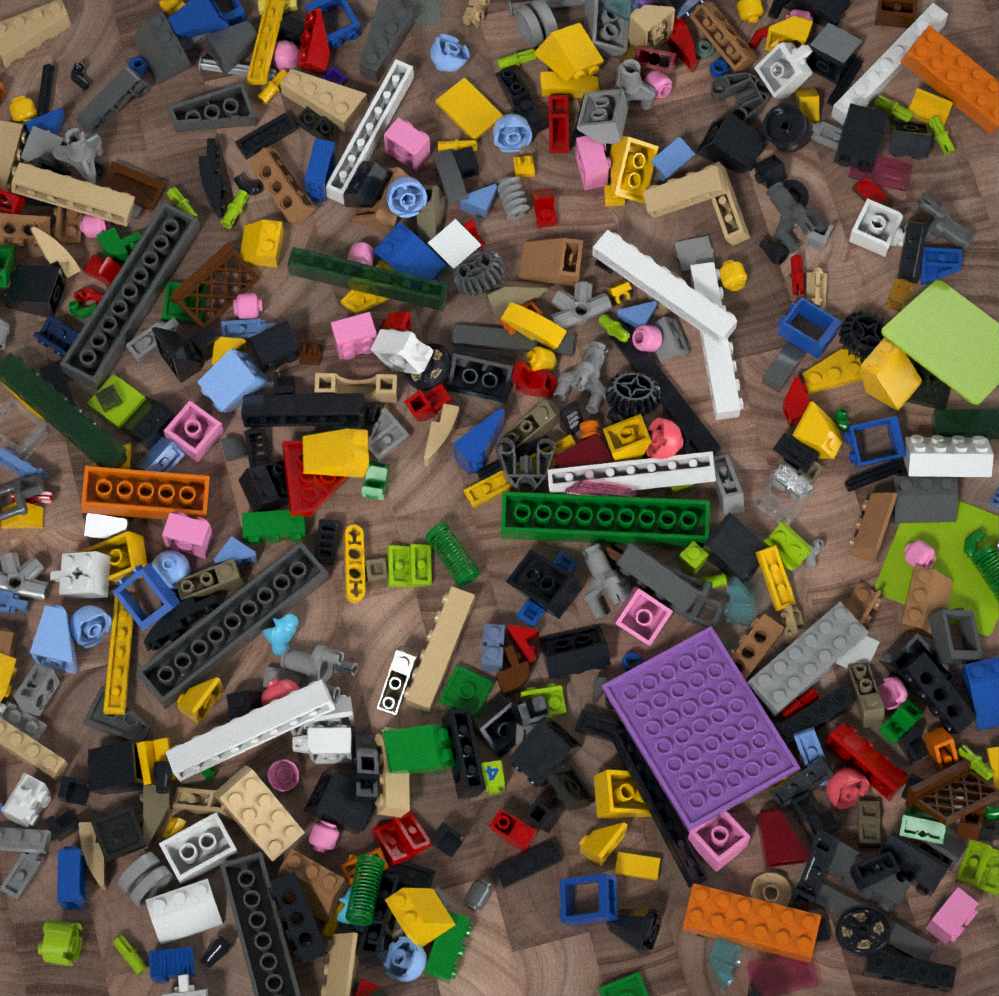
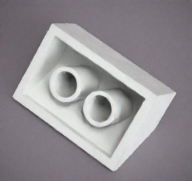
[291,695,355,736]
[159,812,239,886]
[145,879,223,946]

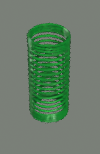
[425,522,480,587]
[971,545,999,602]
[345,854,385,926]

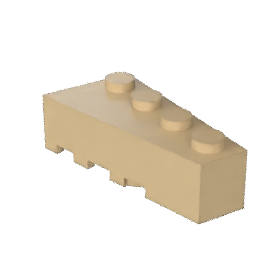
[0,0,71,69]
[280,69,368,133]

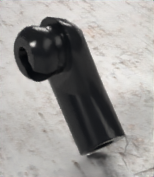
[71,62,90,91]
[234,175,262,196]

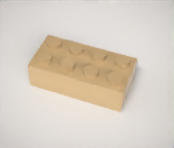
[213,765,305,862]

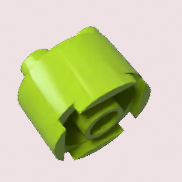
[38,919,82,967]

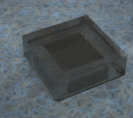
[95,385,123,413]

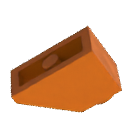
[923,727,959,772]

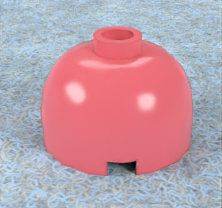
[646,418,683,459]
[261,678,301,706]
[826,767,870,810]

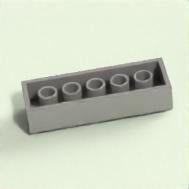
[747,602,869,718]

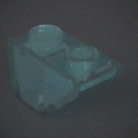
[723,577,755,626]
[707,937,743,991]

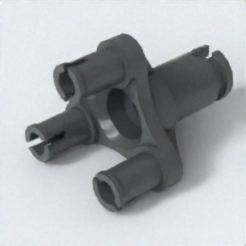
[766,182,828,254]
[902,193,975,251]

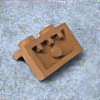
[52,206,84,246]
[845,583,882,627]

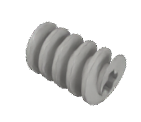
[495,177,530,221]

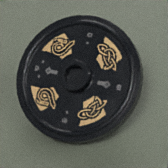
[405,343,451,391]
[835,908,891,957]

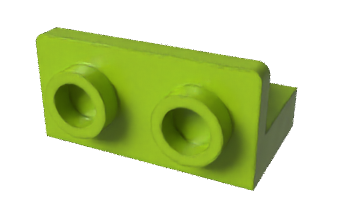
[762,521,813,571]
[520,683,567,718]

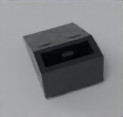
[238,460,289,512]

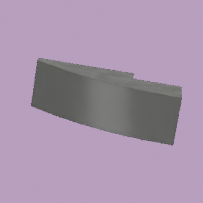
[432,149,468,204]
[762,342,807,393]

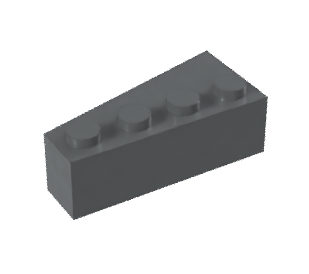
[359,0,415,83]
[168,82,256,132]
[617,543,702,613]
[828,840,912,913]

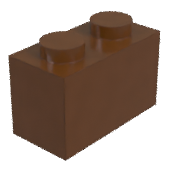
[875,0,918,28]

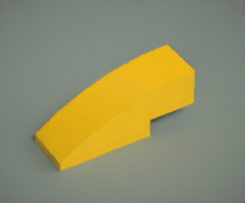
[540,71,599,98]
[500,302,567,351]

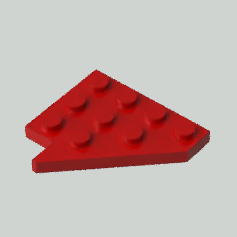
[282,441,349,516]

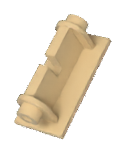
[462,0,491,29]
[806,268,827,311]
[780,605,805,646]

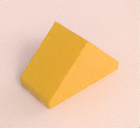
[795,88,819,124]
[212,337,248,366]
[1,502,44,529]

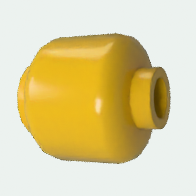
[736,0,764,24]
[9,96,37,127]
[719,260,747,291]
[526,346,557,372]

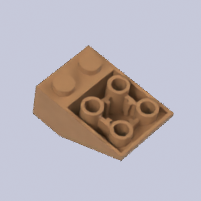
[519,238,584,286]

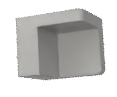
[804,224,834,252]

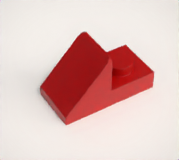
[531,189,557,228]
[83,254,121,286]
[507,625,539,666]

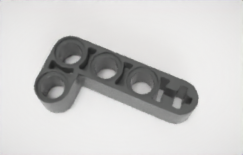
[76,67,150,134]

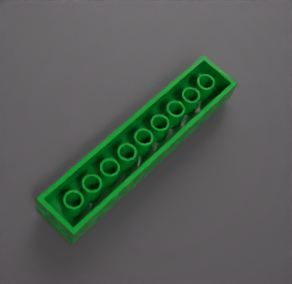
[501,492,710,548]

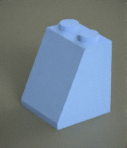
[197,349,272,413]
[30,605,78,674]

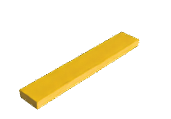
[246,0,286,85]
[463,434,576,509]
[103,595,136,715]

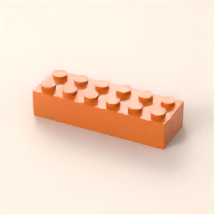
[900,25,999,135]
[81,466,210,520]
[683,883,822,963]

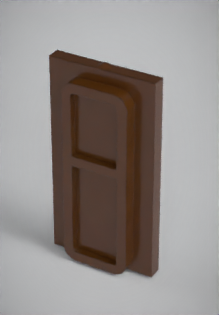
[100,161,166,211]

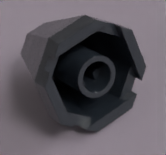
[606,908,662,956]

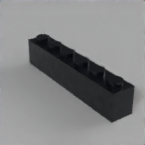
[241,393,367,427]

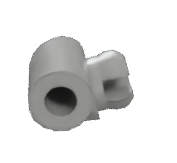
[805,539,824,569]

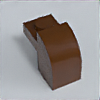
[496,645,529,697]

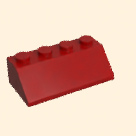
[825,722,909,802]

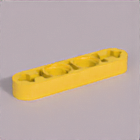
[343,524,366,604]

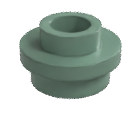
[695,40,714,59]

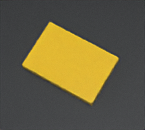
[435,77,503,141]

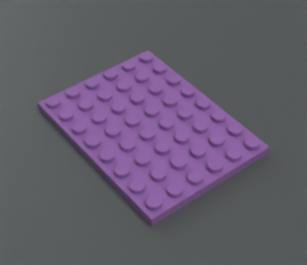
[601,626,800,832]

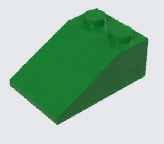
[382,725,455,774]

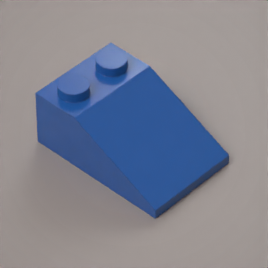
[373,222,447,295]
[453,408,504,475]
[961,657,999,731]

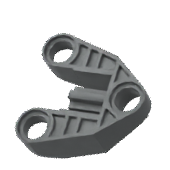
[710,72,771,125]
[495,438,556,493]

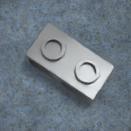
[14,663,60,716]

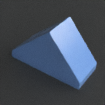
[459,184,497,219]
[616,301,657,331]
[214,536,258,566]

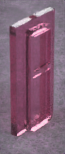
[848,156,913,192]
[565,480,636,497]
[747,957,819,996]

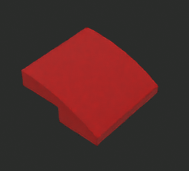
[371,811,432,866]

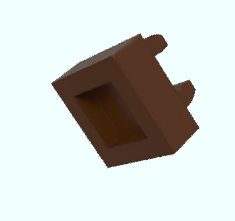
[299,342,322,366]
[604,544,625,570]

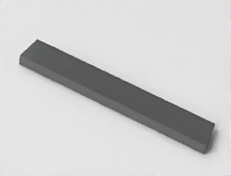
[452,324,575,357]
[814,883,937,961]

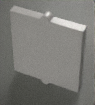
[20,126,64,164]
[674,236,716,273]

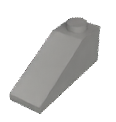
[713,454,744,516]

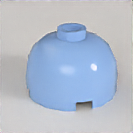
[430,34,470,72]
[493,113,532,153]
[386,177,427,218]
[151,550,192,589]
[69,605,112,648]
[384,936,427,982]

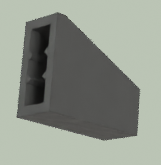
[206,20,258,74]

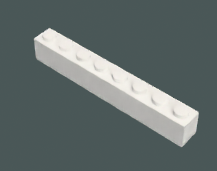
[831,3,948,125]
[325,59,414,204]
[592,230,737,346]
[689,262,743,420]
[548,451,716,495]
[166,679,336,781]

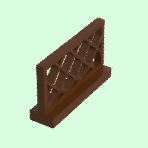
[169,242,260,329]
[905,759,999,826]

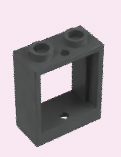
[928,607,983,665]

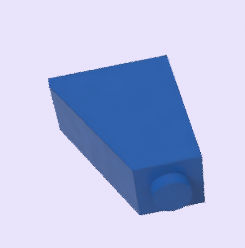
[167,0,230,39]

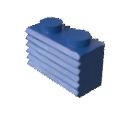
[149,947,196,984]

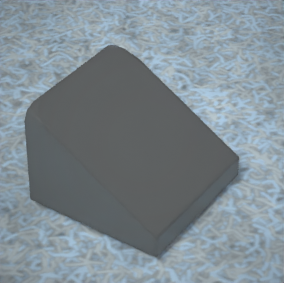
[221,438,246,462]
[593,677,611,703]

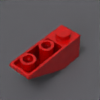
[297,8,330,74]

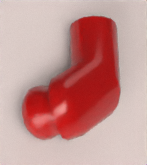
[748,26,770,49]
[74,287,104,303]

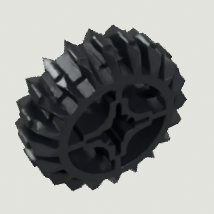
[838,310,887,363]
[605,370,661,417]

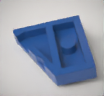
[920,247,962,285]

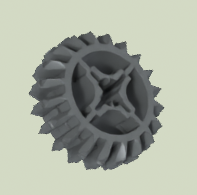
[452,249,505,297]

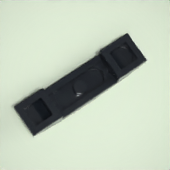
[788,829,839,912]

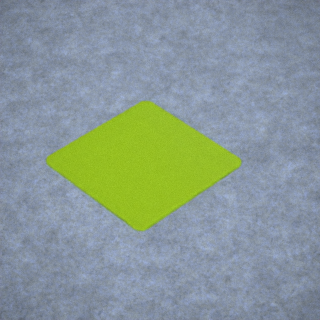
[881,280,999,405]
[875,500,999,636]

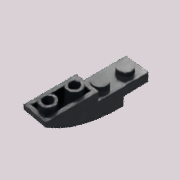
[495,66,549,135]
[199,138,227,218]
[144,595,219,651]
[353,731,379,802]

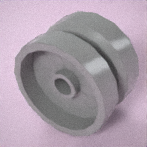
[514,0,558,48]
[117,852,173,908]

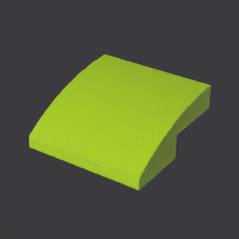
[86,374,146,429]
[387,544,432,587]
[956,839,999,896]

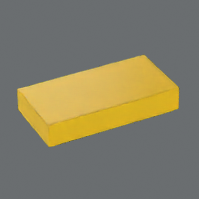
[615,852,661,881]

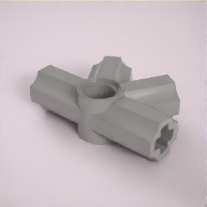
[550,281,612,329]
[0,552,49,601]

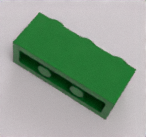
[242,510,306,545]
[424,910,473,984]

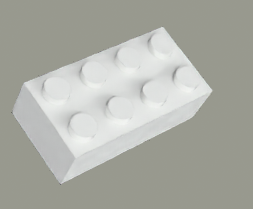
[904,435,994,477]

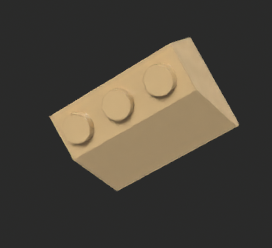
[628,5,675,53]
[321,933,360,996]

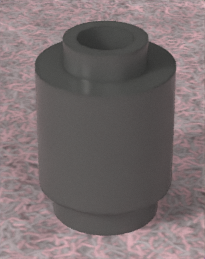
[463,878,493,912]

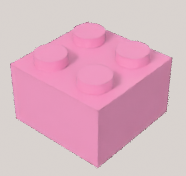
[384,117,431,174]
[575,136,611,190]
[331,312,377,360]
[164,401,224,462]
[162,512,214,559]
[612,586,673,646]
[688,811,750,872]
[925,887,979,945]

